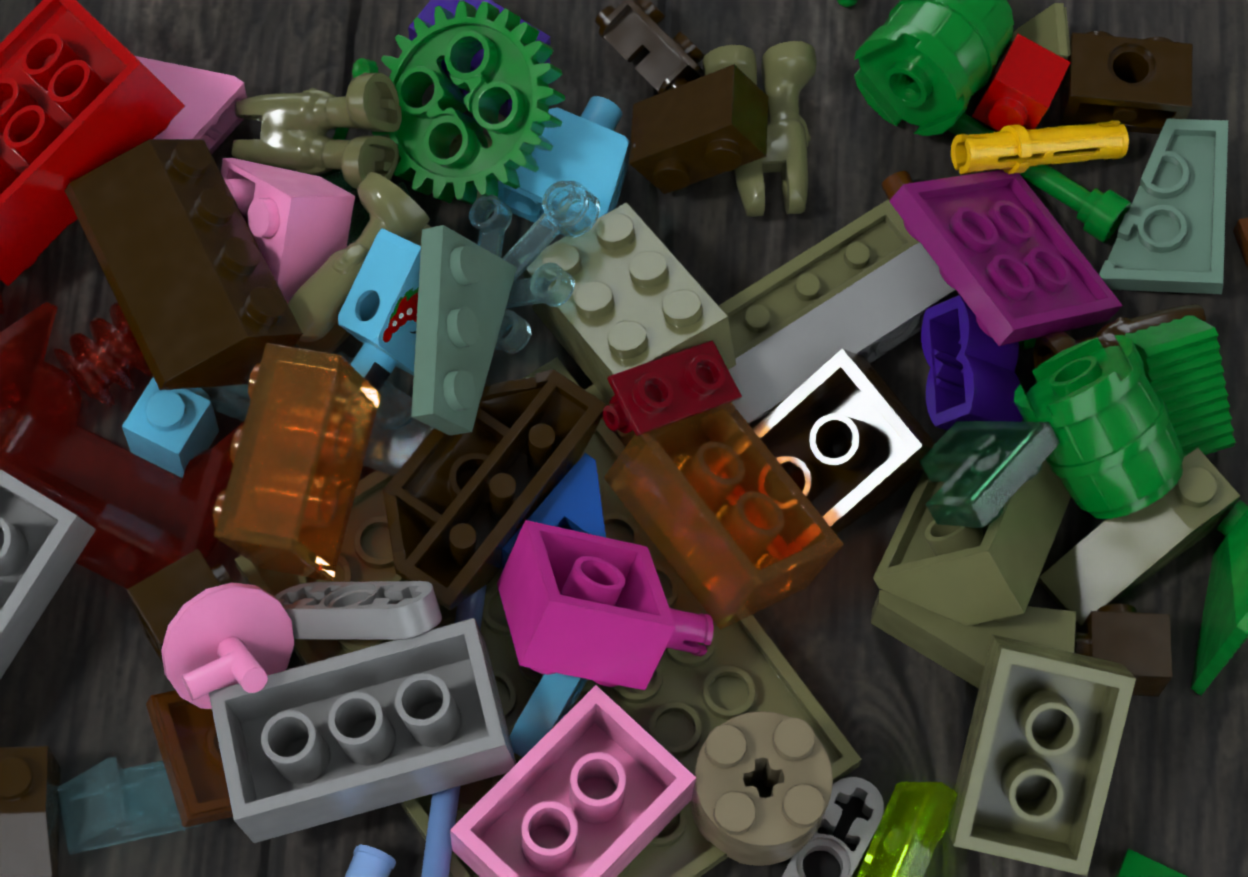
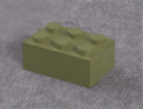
[520,202,736,403]
[946,634,1136,876]

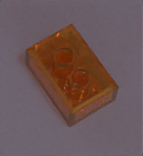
[213,343,381,582]
[603,403,844,630]

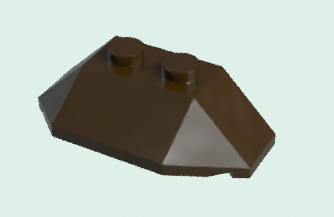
[383,369,607,610]

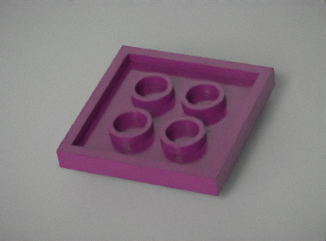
[889,169,1123,346]

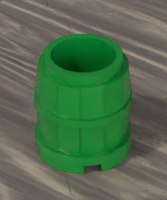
[854,0,1014,136]
[1014,335,1184,519]

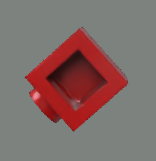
[972,33,1071,131]

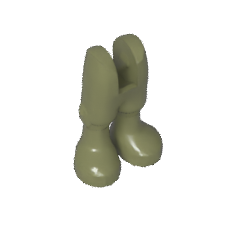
[702,41,817,217]
[232,73,402,189]
[288,172,431,360]

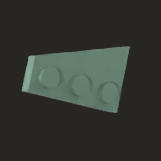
[1099,119,1229,294]

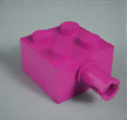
[497,520,714,690]

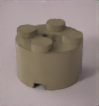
[690,711,833,866]

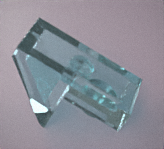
[58,756,204,855]

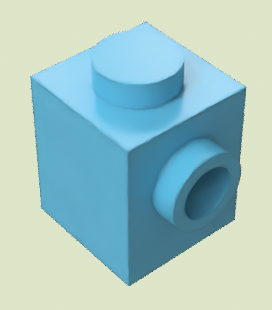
[122,377,219,483]

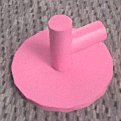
[161,582,294,709]

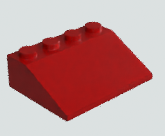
[0,0,185,286]

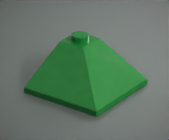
[1190,500,1248,696]

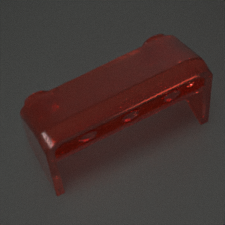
[0,302,272,589]

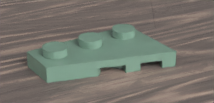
[411,225,517,436]

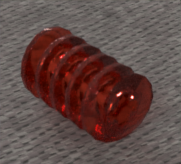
[54,302,153,409]

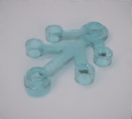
[469,181,600,354]

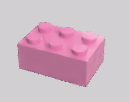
[450,685,696,877]

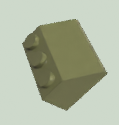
[873,433,1071,626]

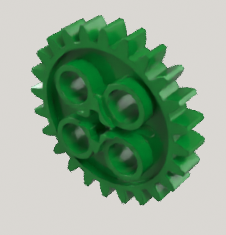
[372,0,565,205]

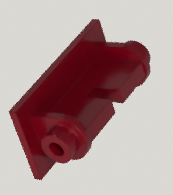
[603,340,742,437]

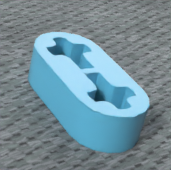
[510,673,588,758]

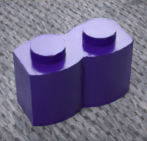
[921,295,1023,443]

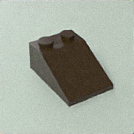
[701,348,942,572]

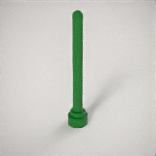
[947,112,1131,244]

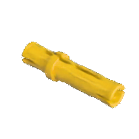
[951,120,1129,174]

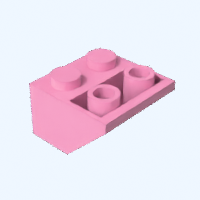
[221,158,355,304]

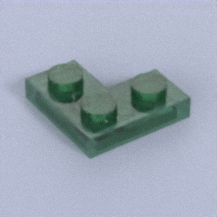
[919,421,1060,528]

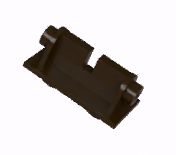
[595,0,705,94]

